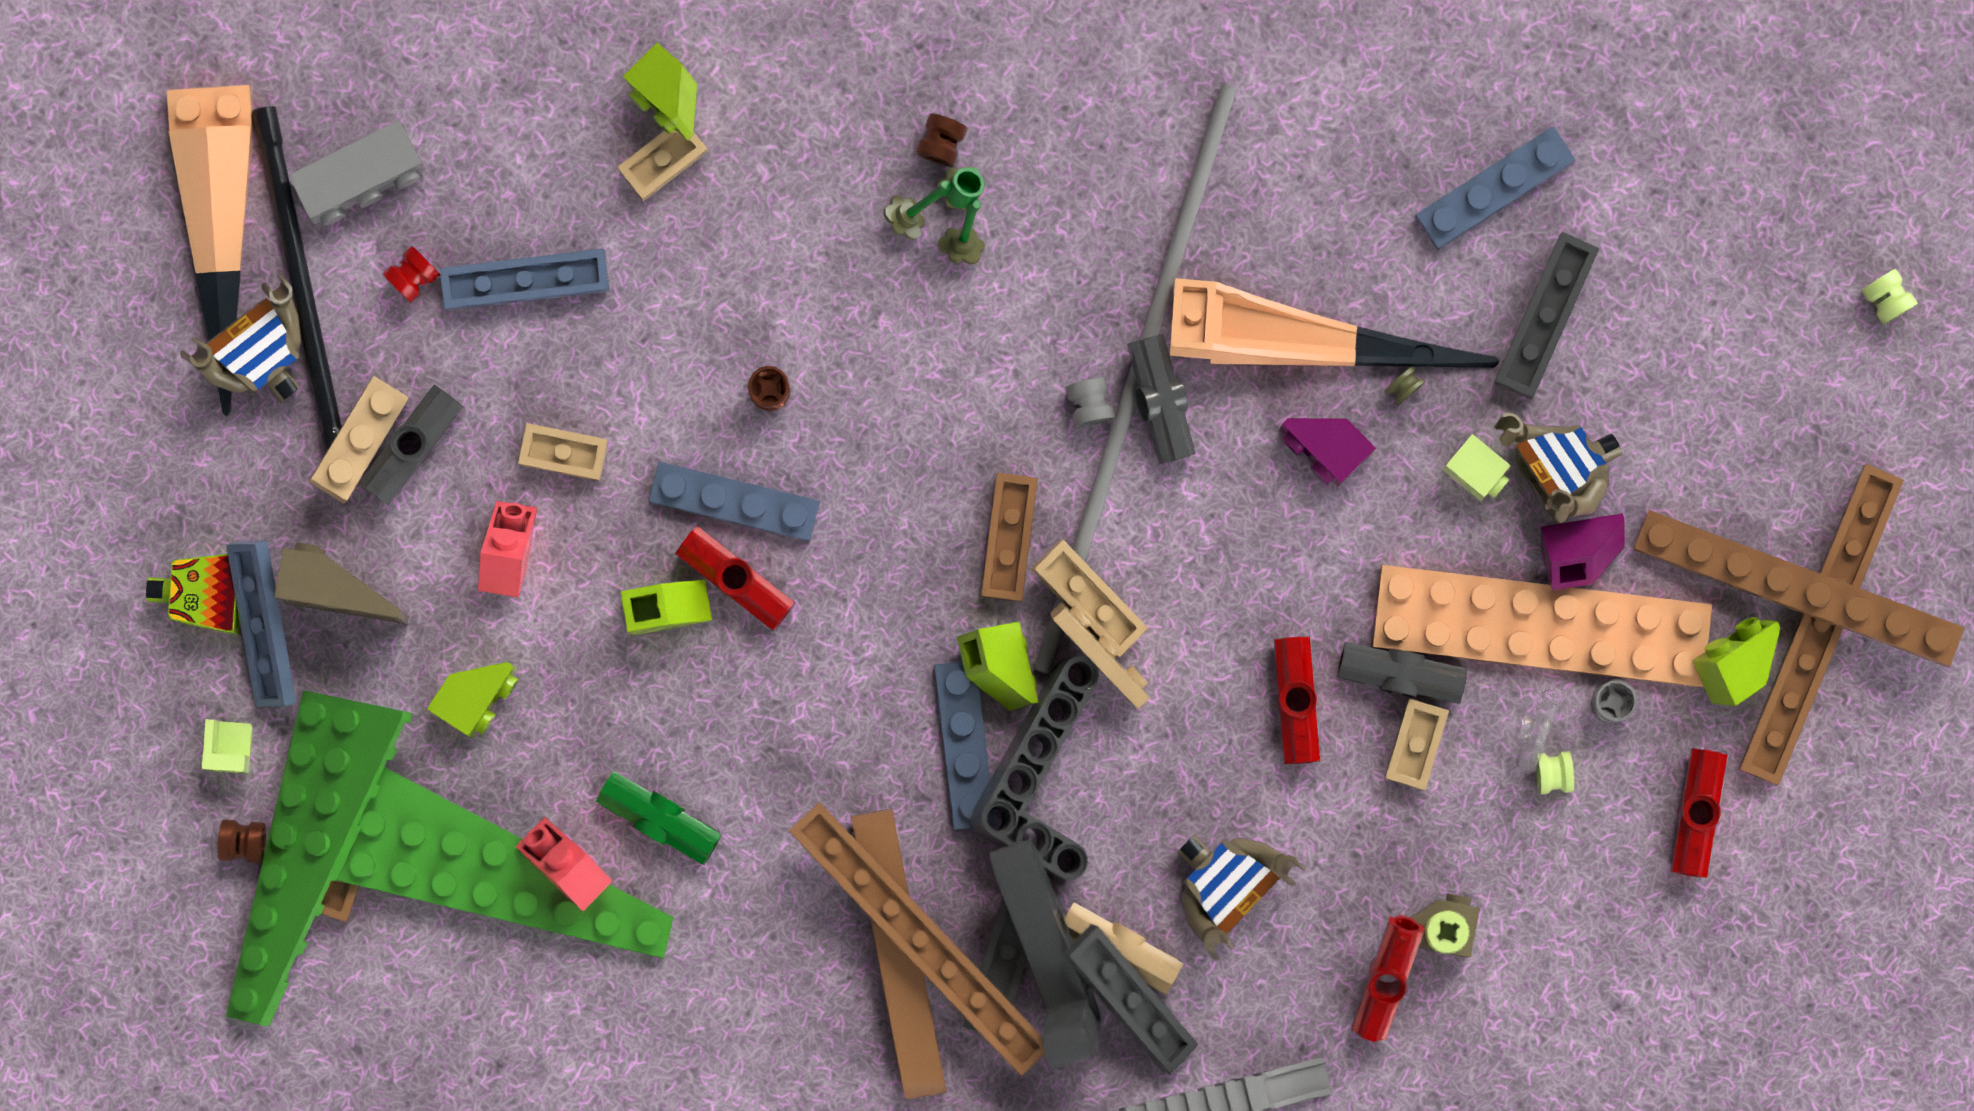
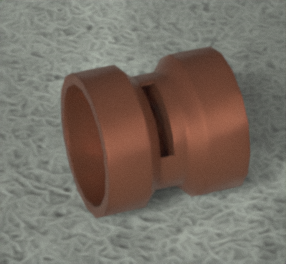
[915,113,968,167]
[748,366,791,412]
[218,819,267,864]

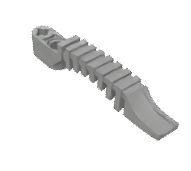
[1113,1056,1333,1111]

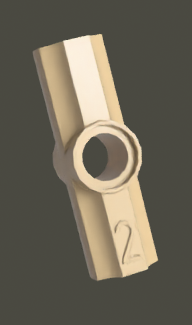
[1065,902,1184,995]

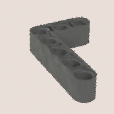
[971,655,1099,880]
[990,839,1101,1070]

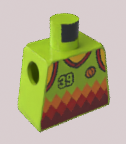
[146,554,240,635]

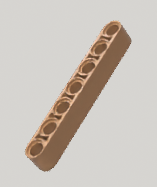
[851,808,947,1100]

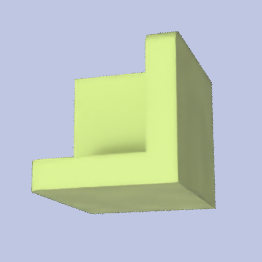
[202,719,253,774]

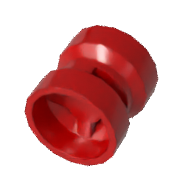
[382,245,440,303]

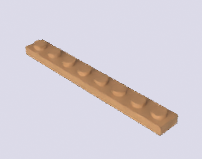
[1738,464,1904,786]
[1634,510,1965,668]
[789,802,1045,1076]

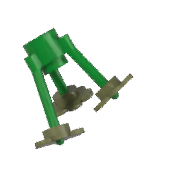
[883,167,985,265]

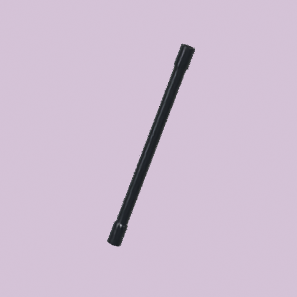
[252,106,342,455]

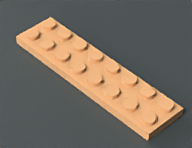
[1372,565,1712,688]

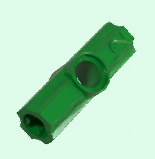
[596,771,722,865]

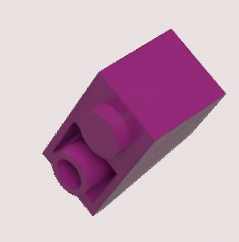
[1280,418,1376,487]
[1541,513,1625,591]

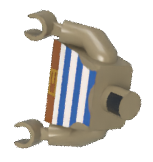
[180,274,301,402]
[1494,412,1622,525]
[1177,835,1306,960]

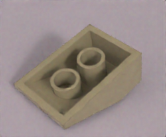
[274,542,409,624]

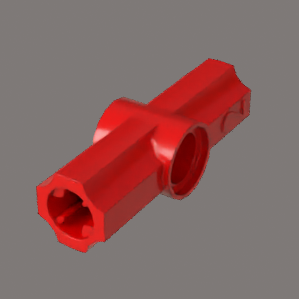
[675,526,795,631]
[1273,637,1320,765]
[1670,748,1728,878]
[1351,915,1424,1042]

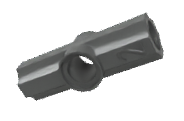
[1127,334,1196,464]
[359,384,463,506]
[1337,642,1468,704]

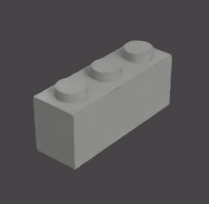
[288,120,425,226]

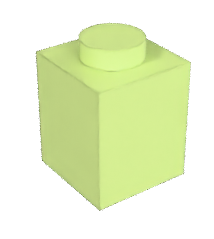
[1442,434,1511,501]

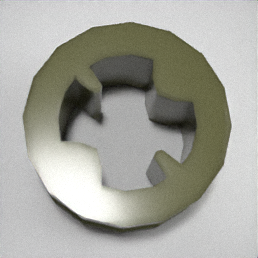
[1384,366,1426,406]

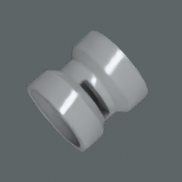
[1065,377,1115,428]
[1591,680,1637,724]

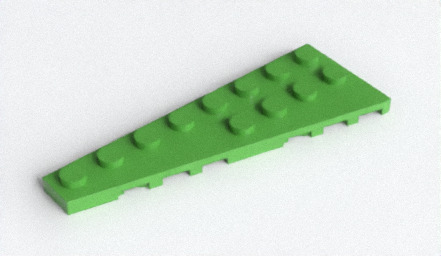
[226,690,412,1027]
[337,767,674,958]

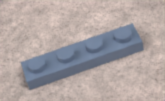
[1415,126,1576,250]
[440,249,610,311]
[649,462,820,542]
[226,540,297,707]
[935,661,995,830]

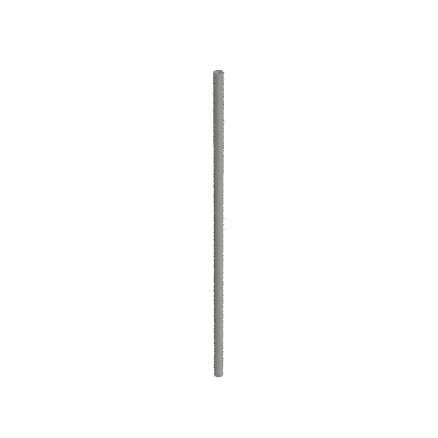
[1034,84,1237,675]

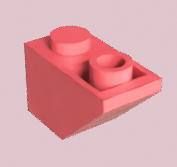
[478,501,537,598]
[515,817,612,911]

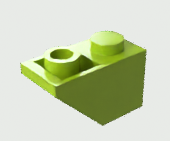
[622,42,697,141]
[620,580,713,636]
[1692,617,1780,706]
[957,622,1038,711]
[427,662,519,738]

